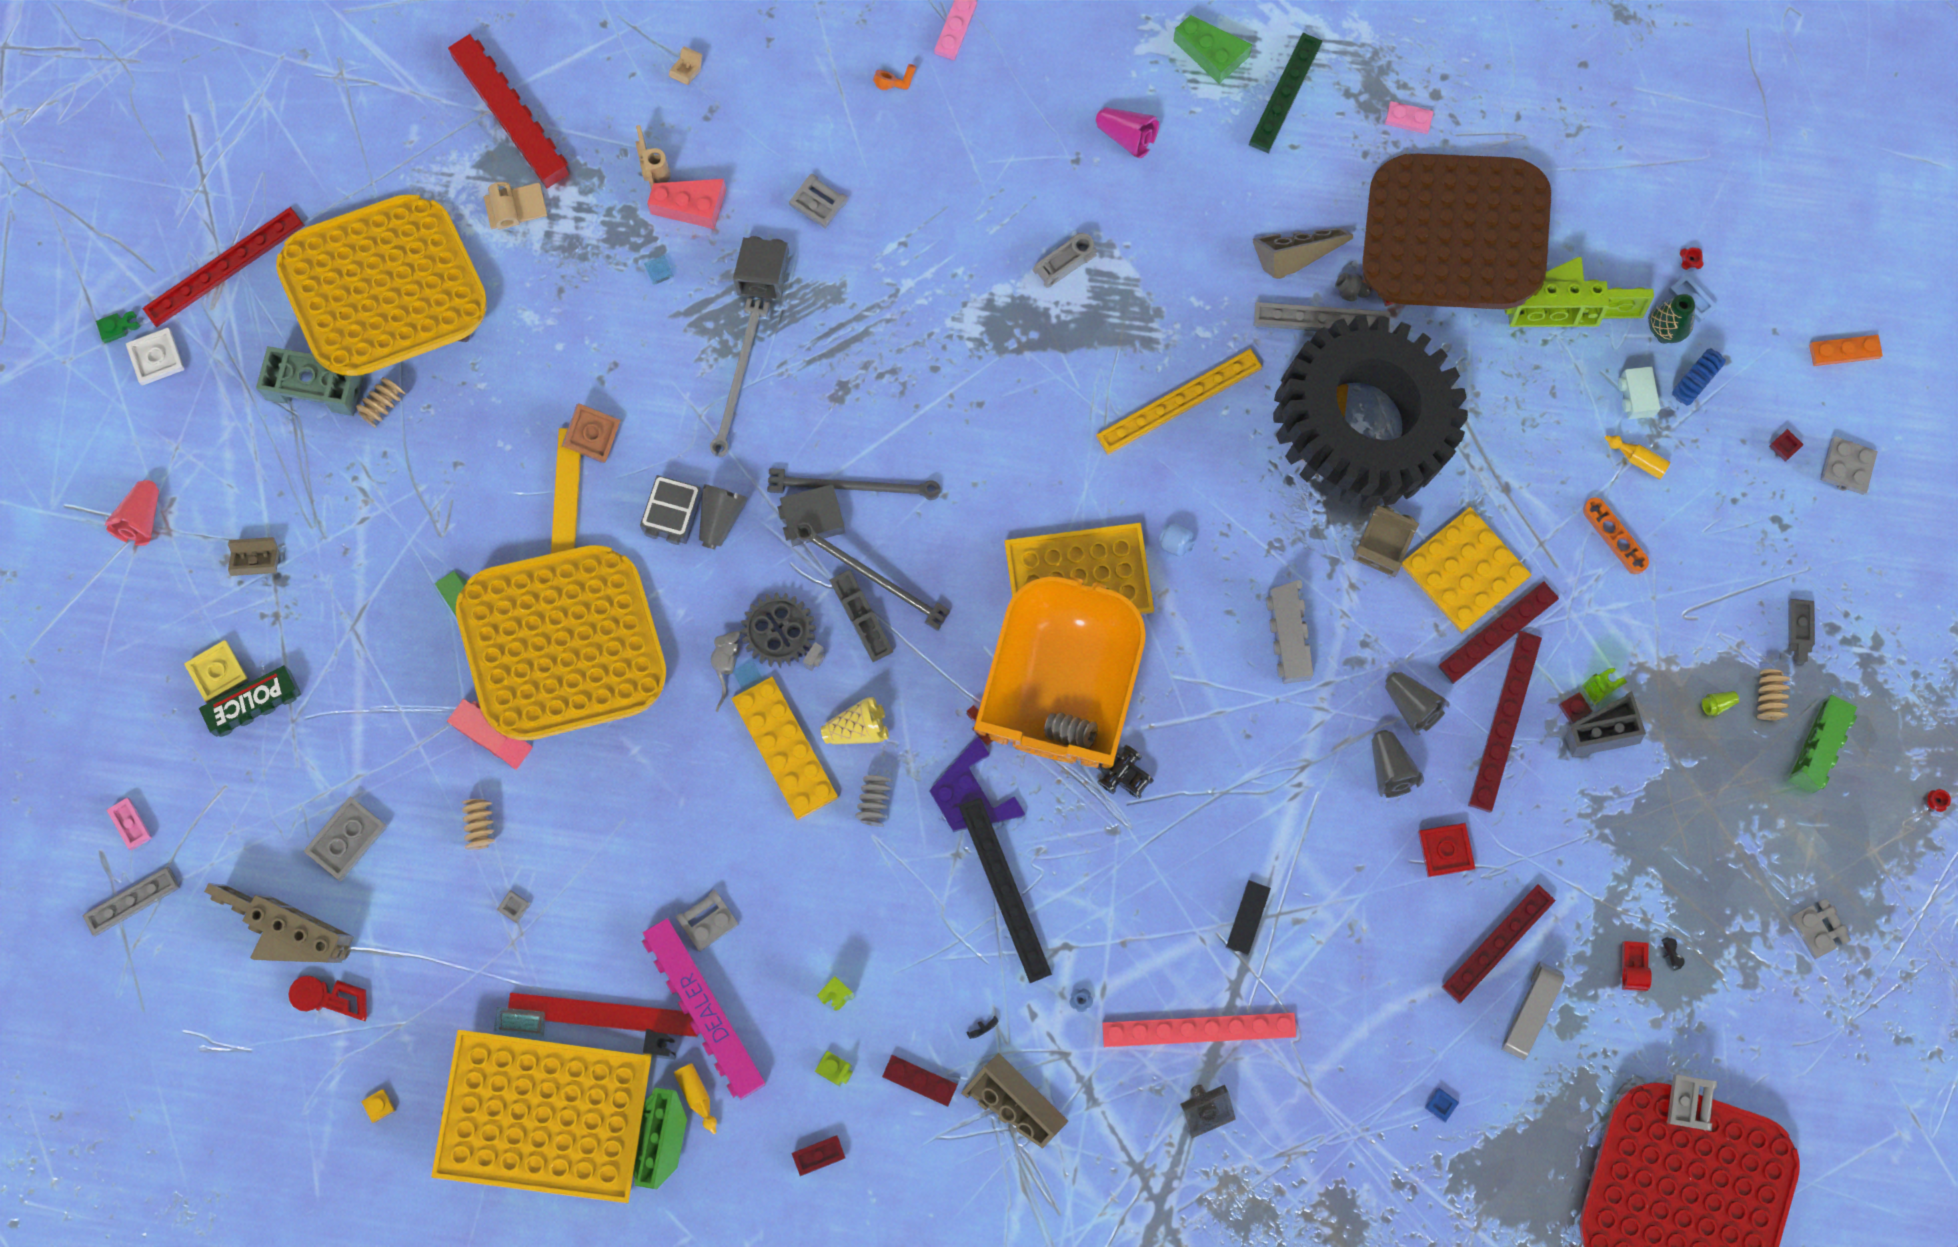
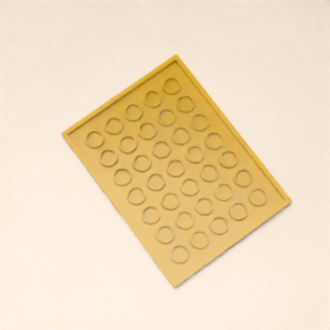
[431,1030,651,1204]

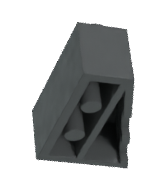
[1566,691,1646,757]

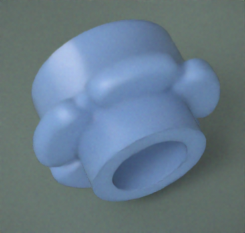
[1069,988,1093,1012]

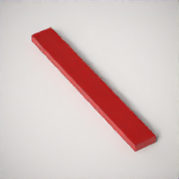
[142,207,305,328]
[507,993,698,1037]

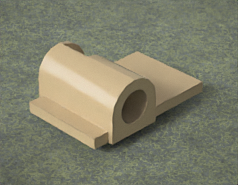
[635,125,670,190]
[483,182,548,230]

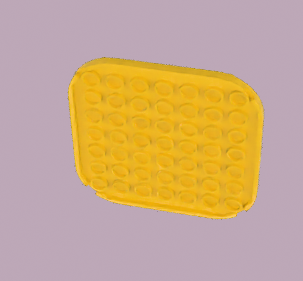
[276,195,487,376]
[456,545,666,740]

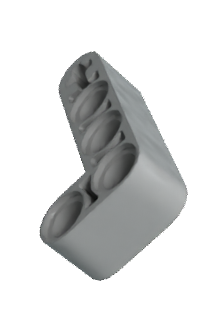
[1501,962,1565,1060]

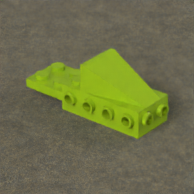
[1504,257,1654,327]

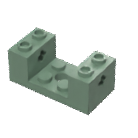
[256,346,364,416]

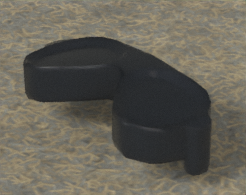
[1661,937,1685,971]
[966,1016,999,1039]

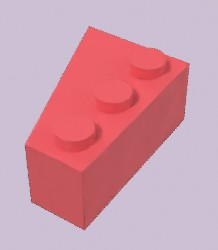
[647,179,726,229]
[447,699,533,770]

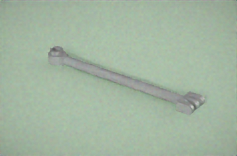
[710,297,770,458]

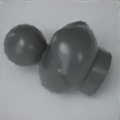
[1335,273,1371,302]

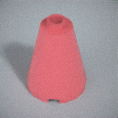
[105,480,159,546]

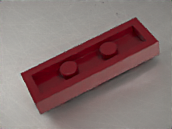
[882,1055,958,1107]

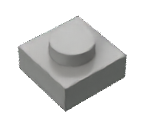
[803,642,825,671]

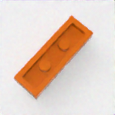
[1809,335,1883,366]

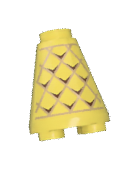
[821,697,889,745]

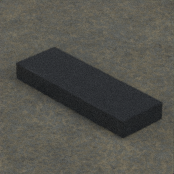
[1225,880,1271,956]

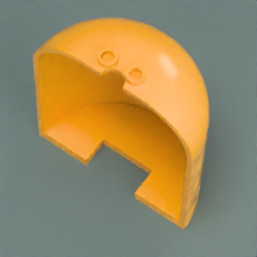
[974,577,1146,768]

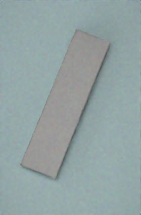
[82,867,180,937]

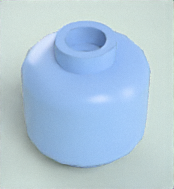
[1159,523,1195,557]

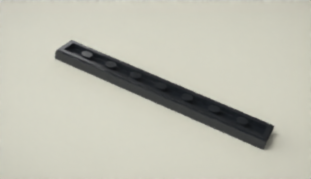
[959,797,1052,983]

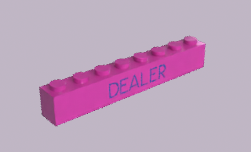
[642,918,765,1101]

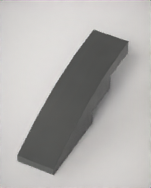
[829,569,893,662]

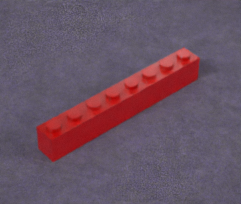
[448,34,569,189]

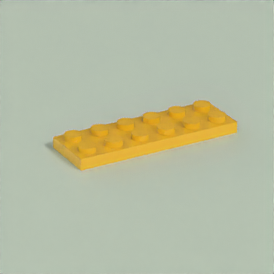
[731,677,838,821]

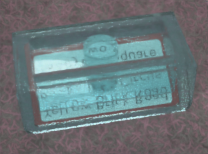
[493,1007,545,1038]

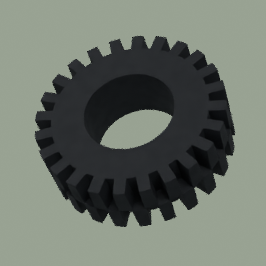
[1273,315,1468,507]

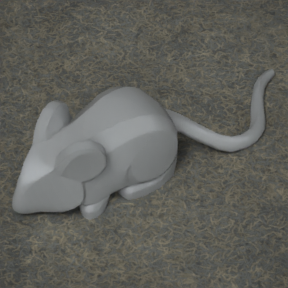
[711,631,741,712]

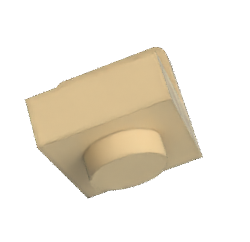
[669,46,702,85]

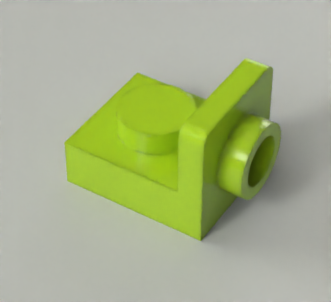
[815,1051,853,1087]

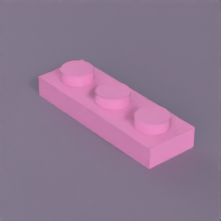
[934,0,977,61]

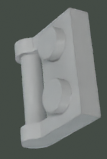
[789,174,848,229]
[675,889,739,952]
[1667,1074,1717,1131]

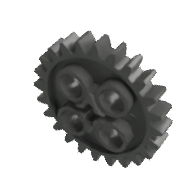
[740,592,816,668]

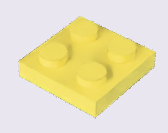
[184,640,249,703]

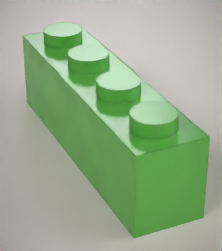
[1787,694,1857,793]

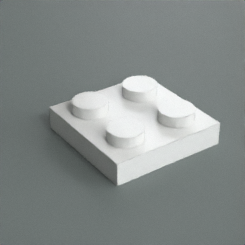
[125,328,185,386]

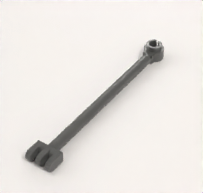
[767,468,940,500]
[794,522,950,631]

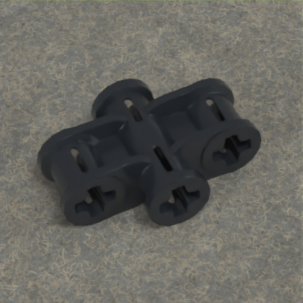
[1096,745,1154,799]

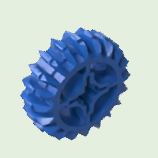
[1672,348,1726,406]

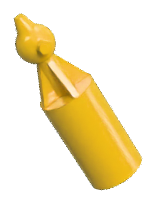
[1604,435,1671,480]
[673,1063,717,1134]

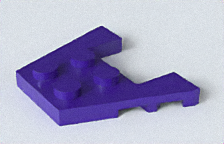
[929,737,1025,832]

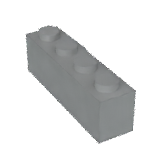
[1266,580,1313,684]

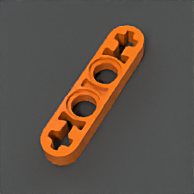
[1583,498,1649,574]

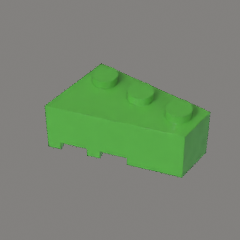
[1173,15,1253,84]

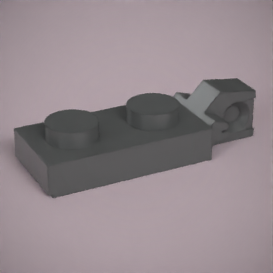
[1788,599,1815,665]

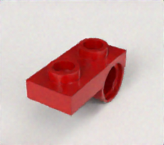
[1622,941,1652,992]

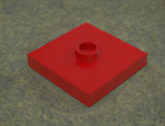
[1418,823,1476,878]

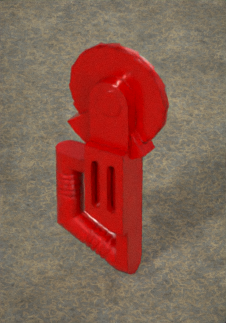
[288,975,367,1022]

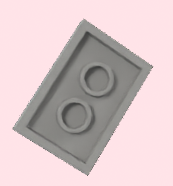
[303,796,388,881]

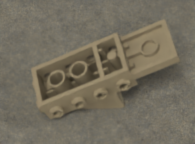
[204,883,354,963]

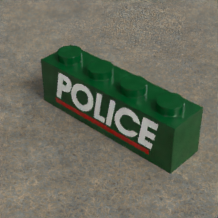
[199,665,301,737]

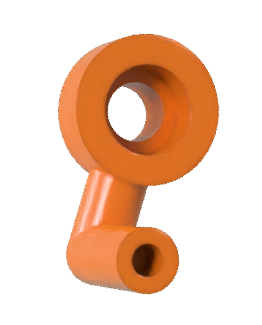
[873,64,916,90]

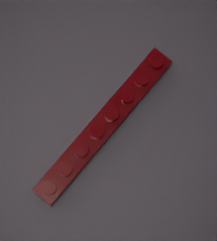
[1468,631,1542,813]

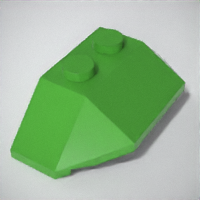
[633,1088,687,1190]

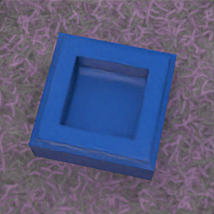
[1425,1088,1459,1123]

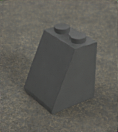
[733,236,789,301]

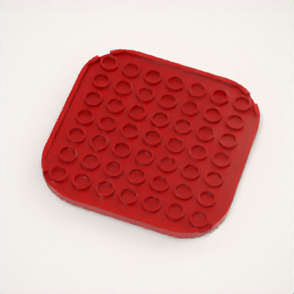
[1580,1082,1800,1247]

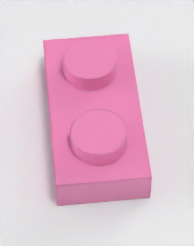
[1385,101,1434,134]
[107,798,152,851]

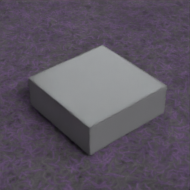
[497,890,531,923]

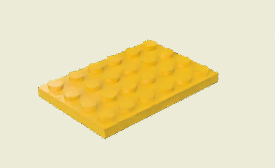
[1004,523,1154,615]

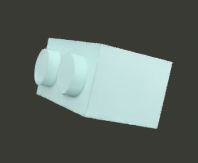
[1618,367,1660,420]

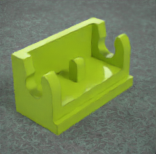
[816,976,855,1011]

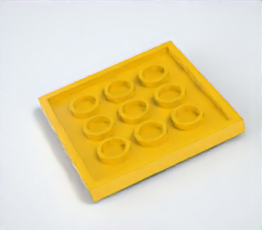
[1401,507,1532,634]

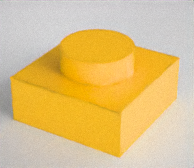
[361,1089,396,1123]

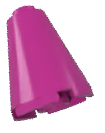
[1096,107,1159,158]

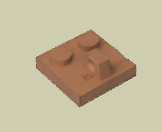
[562,403,621,463]

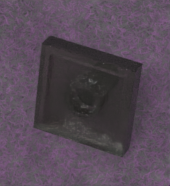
[1180,1085,1236,1138]

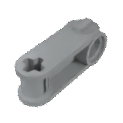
[1032,233,1097,288]

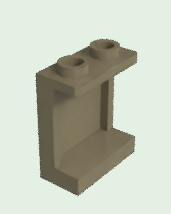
[1353,505,1419,578]

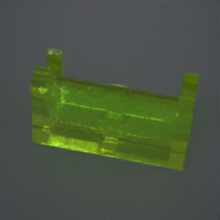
[1582,668,1627,705]

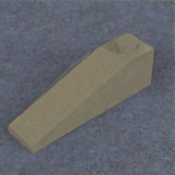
[1253,228,1353,279]

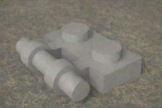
[1790,898,1851,959]

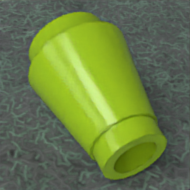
[1702,691,1739,716]

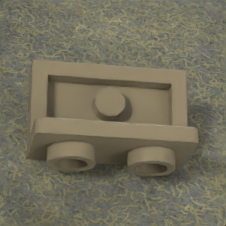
[228,537,280,576]

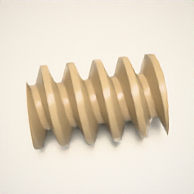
[356,377,406,428]
[1757,669,1790,720]
[462,799,495,850]

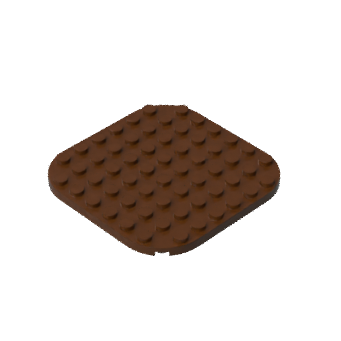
[1362,153,1551,309]

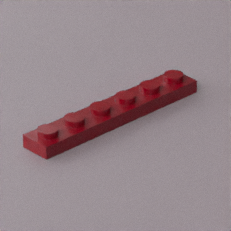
[1438,581,1559,684]
[1441,884,1556,1004]

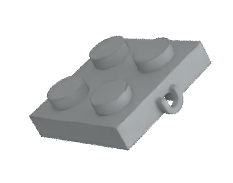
[1820,436,1878,495]

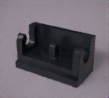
[643,1029,676,1060]

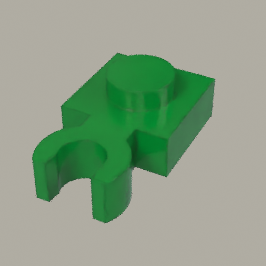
[96,311,140,343]

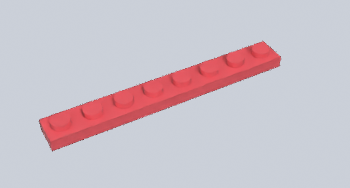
[1102,1013,1296,1048]

